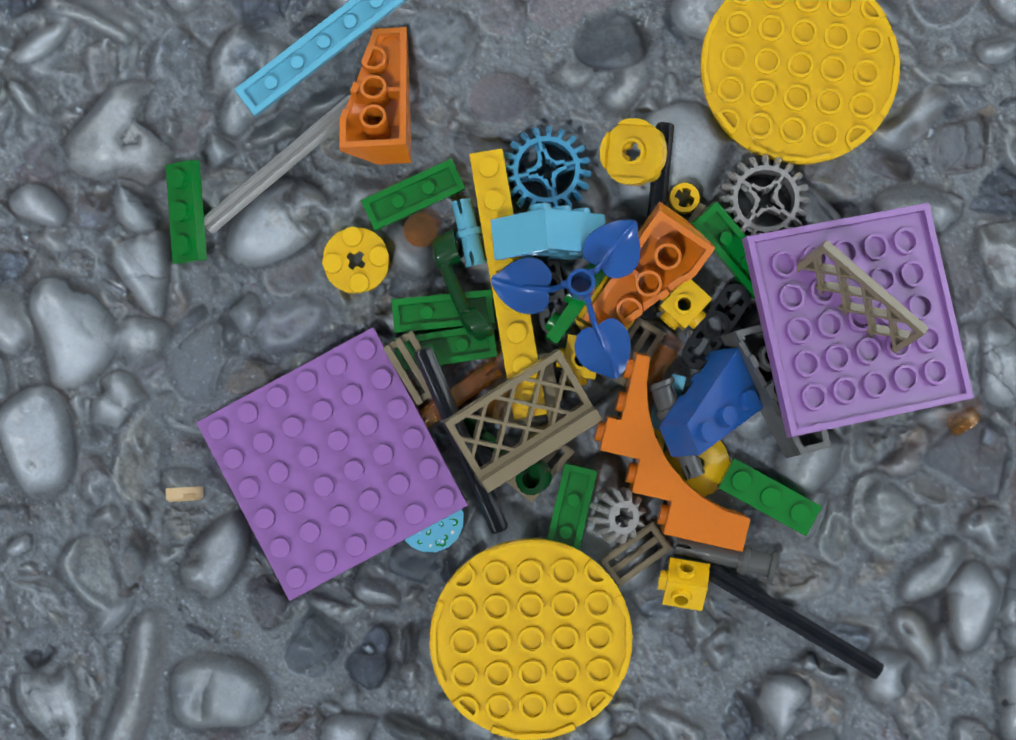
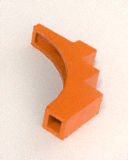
[594,351,750,552]

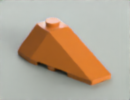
[339,27,412,165]
[582,202,716,327]

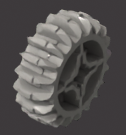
[719,155,810,236]

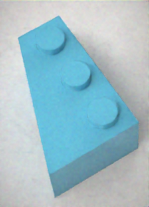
[490,203,605,260]

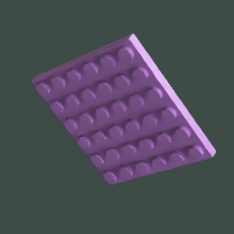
[742,203,974,438]
[196,327,469,601]

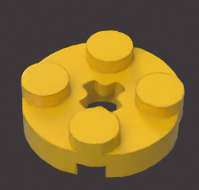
[600,118,667,186]
[322,227,389,294]

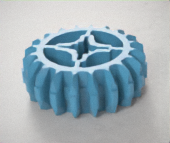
[504,126,592,211]

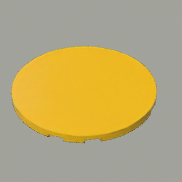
[700,0,900,165]
[429,538,633,740]

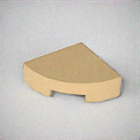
[165,486,204,502]

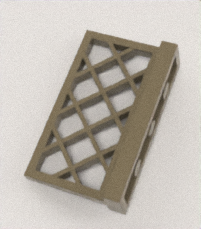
[796,240,929,353]
[443,348,603,493]

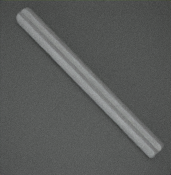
[204,95,350,234]

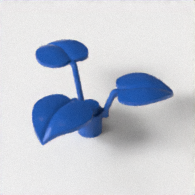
[491,220,641,379]

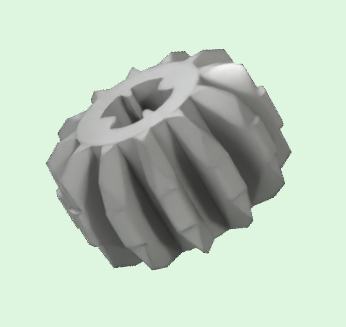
[587,486,647,544]

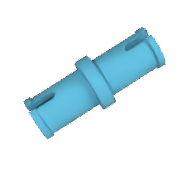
[450,197,487,267]

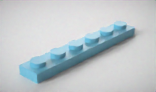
[234,0,408,118]

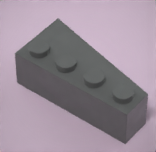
[721,325,832,458]

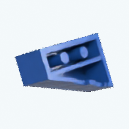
[659,347,763,457]

